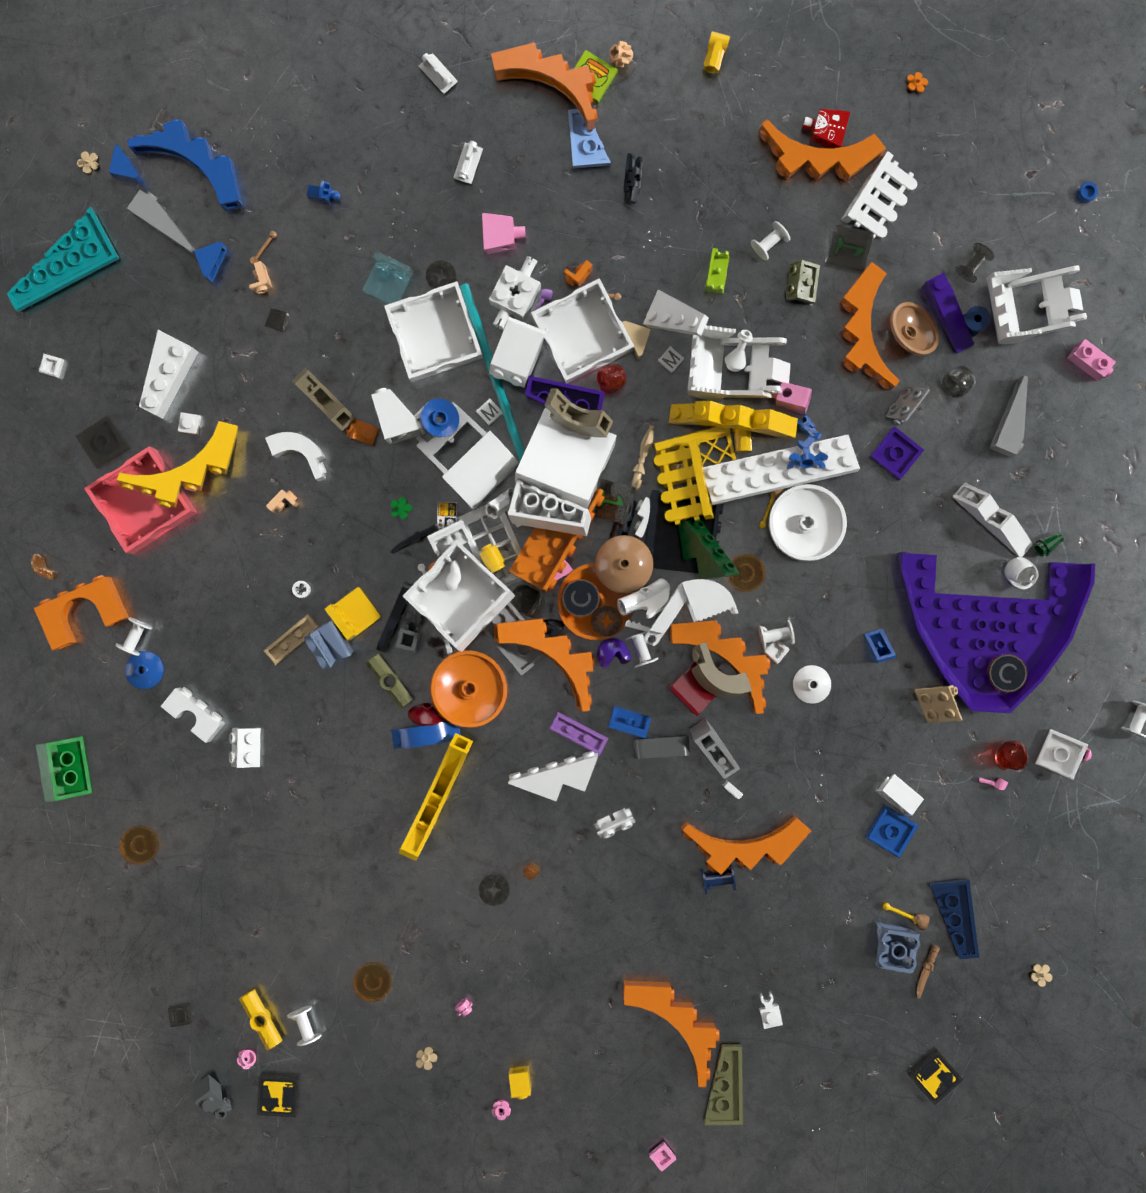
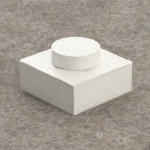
[178,412,202,435]

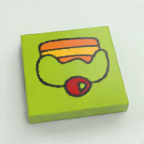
[574,50,618,103]

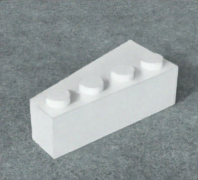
[139,330,198,419]
[508,479,591,536]

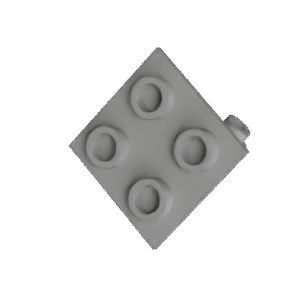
[885,386,930,425]

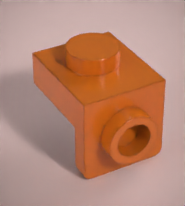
[346,419,379,446]

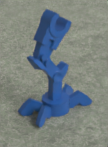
[787,415,828,469]

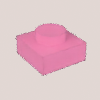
[649,1141,676,1172]

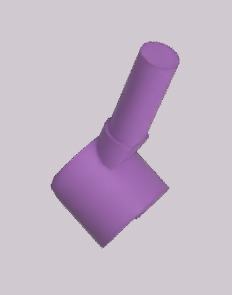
[534,289,553,311]

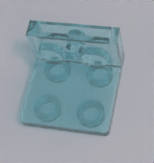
[363,251,413,304]

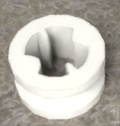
[292,581,310,598]

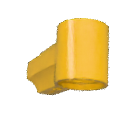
[703,31,730,74]
[732,428,752,453]

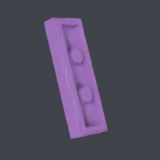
[549,712,609,756]

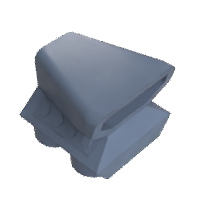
[304,620,353,671]
[875,922,920,973]

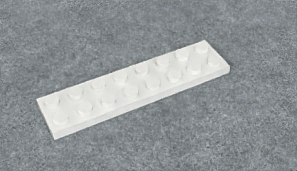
[703,435,860,505]

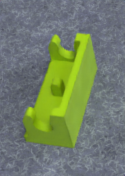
[704,248,730,294]

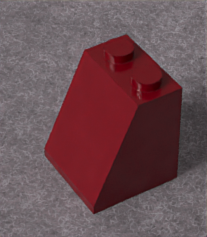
[667,660,723,716]

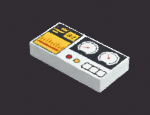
[437,502,457,530]

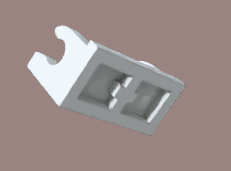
[427,520,472,557]
[875,774,924,816]

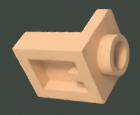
[249,261,272,294]
[266,490,299,512]

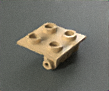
[915,685,962,723]

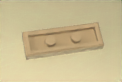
[264,614,319,666]

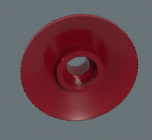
[408,702,444,726]

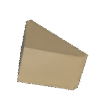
[622,321,651,360]

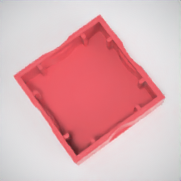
[84,446,197,554]

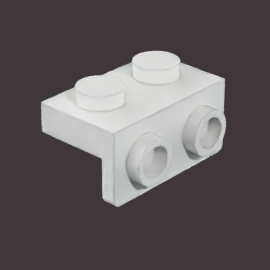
[229,728,261,768]

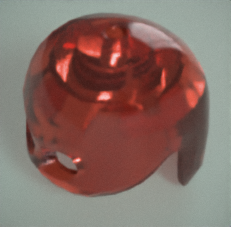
[597,363,627,394]
[994,740,1029,770]

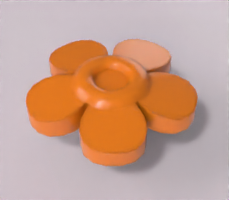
[906,72,928,93]

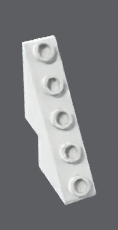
[952,483,1033,557]
[508,751,598,801]

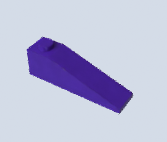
[921,272,974,353]

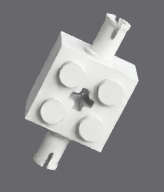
[489,256,541,330]

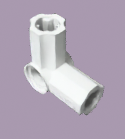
[485,488,521,528]

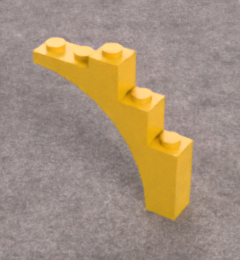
[669,401,798,438]
[117,421,238,508]
[398,733,473,861]

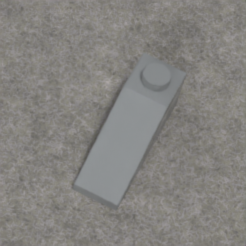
[690,718,740,779]

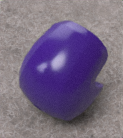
[597,638,631,668]

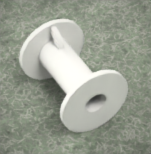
[751,221,790,261]
[115,617,153,656]
[758,620,795,650]
[625,631,658,668]
[1121,700,1146,739]
[287,1005,322,1046]

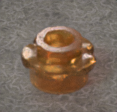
[523,863,541,881]

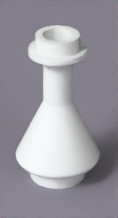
[725,330,753,372]

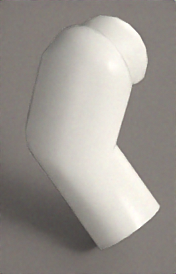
[445,561,461,591]

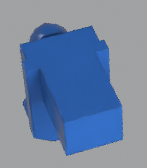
[306,181,340,204]

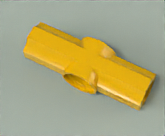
[239,989,282,1050]

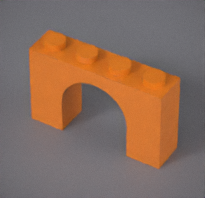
[34,575,129,650]

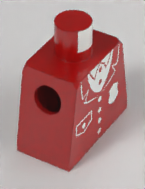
[802,109,850,149]

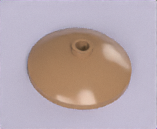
[890,302,939,356]
[595,535,653,593]

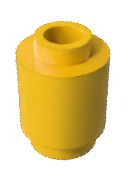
[479,544,505,573]

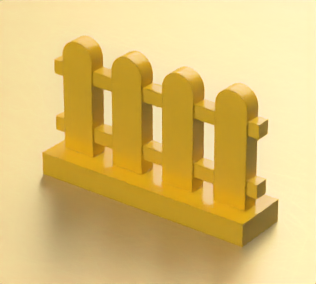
[654,440,714,525]

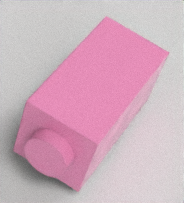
[1067,339,1116,381]

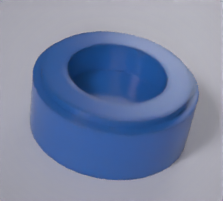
[1077,182,1098,203]

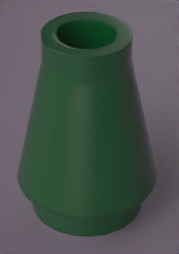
[1034,532,1064,557]

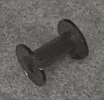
[955,242,995,283]

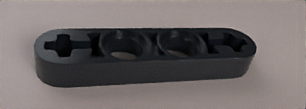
[376,581,413,653]

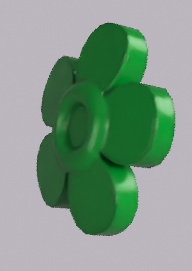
[390,497,412,519]

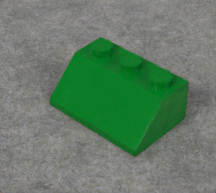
[36,736,92,802]

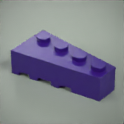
[525,376,605,410]

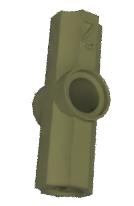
[365,654,413,709]

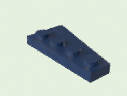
[930,879,979,959]

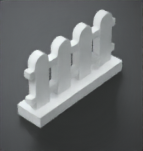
[841,151,917,239]

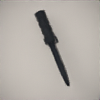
[390,524,439,554]

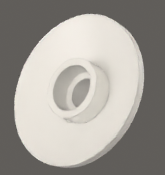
[793,665,831,704]

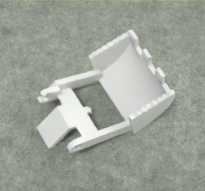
[987,265,1087,344]
[687,325,790,401]
[414,402,519,510]
[625,579,738,646]

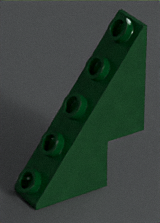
[678,517,739,580]

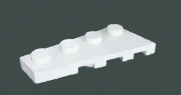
[643,290,709,336]

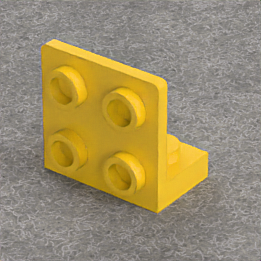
[325,587,381,640]

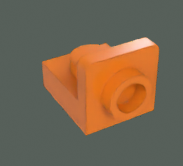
[564,260,593,287]

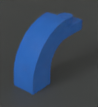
[391,721,461,749]

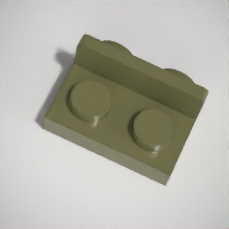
[786,260,820,304]

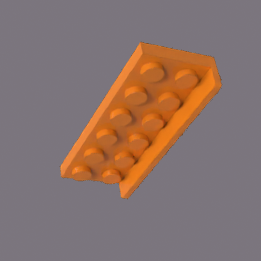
[509,489,605,593]

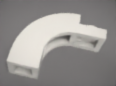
[265,432,327,481]

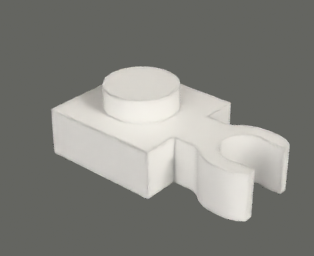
[759,992,783,1029]

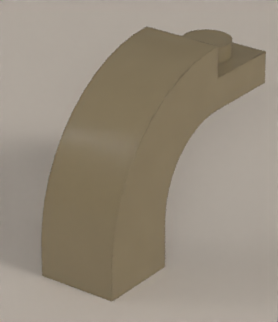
[292,367,355,431]
[544,389,613,438]
[691,643,752,698]

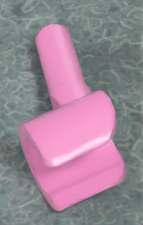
[978,777,1008,790]

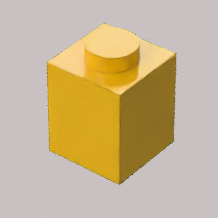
[509,1066,531,1099]

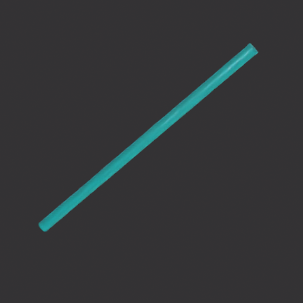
[459,284,525,463]

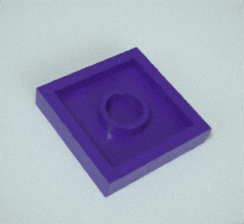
[869,426,924,480]

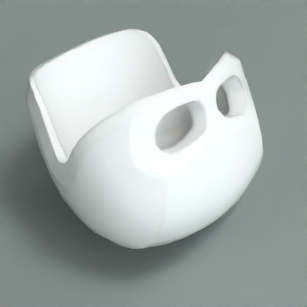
[1004,557,1039,590]

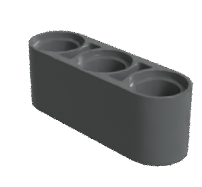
[633,735,690,759]

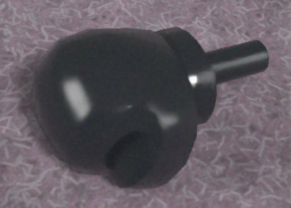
[543,619,564,637]

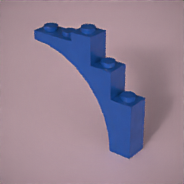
[127,119,243,210]

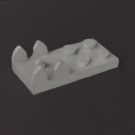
[483,602,545,676]

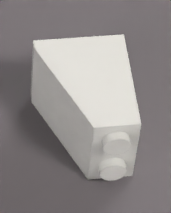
[489,317,545,388]
[371,388,426,445]

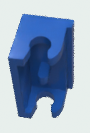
[608,706,651,739]

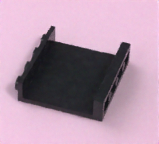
[645,490,724,574]

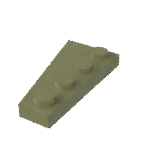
[704,1044,743,1125]

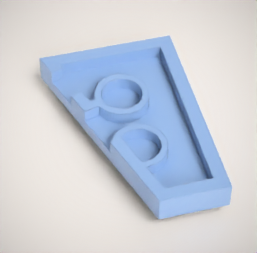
[568,109,611,169]

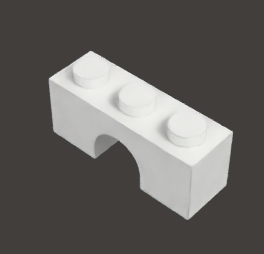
[161,687,225,743]

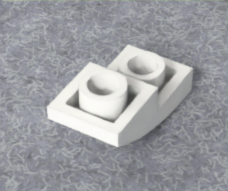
[633,497,650,539]

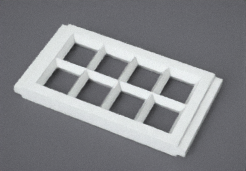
[457,506,523,587]

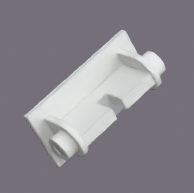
[418,53,458,94]
[453,141,483,184]
[594,808,635,838]

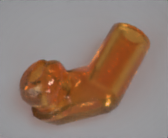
[31,554,55,580]

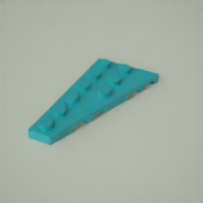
[7,207,119,312]

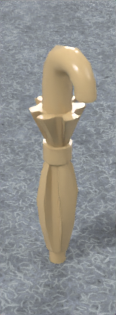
[632,425,654,490]

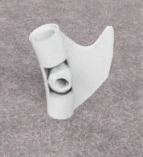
[617,578,670,618]

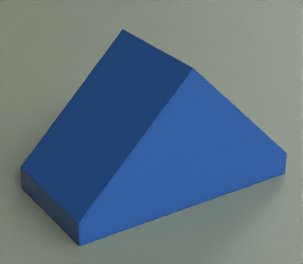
[109,145,144,185]
[194,241,228,282]
[864,629,896,663]

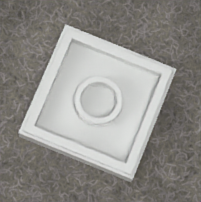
[1035,729,1088,780]

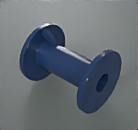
[963,306,990,337]
[701,865,736,895]

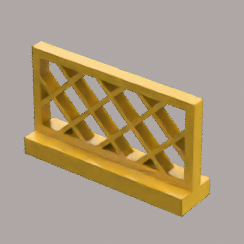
[653,426,736,488]

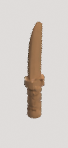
[916,945,940,999]

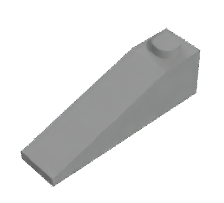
[127,190,196,256]
[989,375,1028,457]

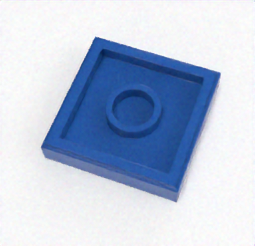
[865,804,919,858]

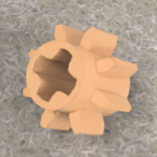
[609,41,633,68]

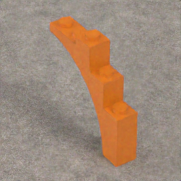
[491,42,598,130]
[759,119,886,182]
[840,262,900,390]
[493,618,595,712]
[669,620,770,714]
[681,815,811,874]
[623,980,719,1087]

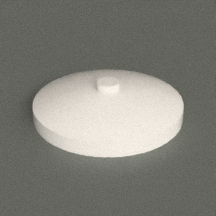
[769,484,847,562]

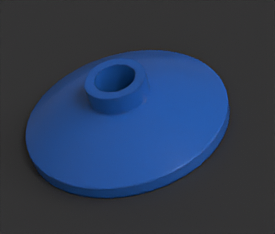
[421,399,459,437]
[125,651,164,689]

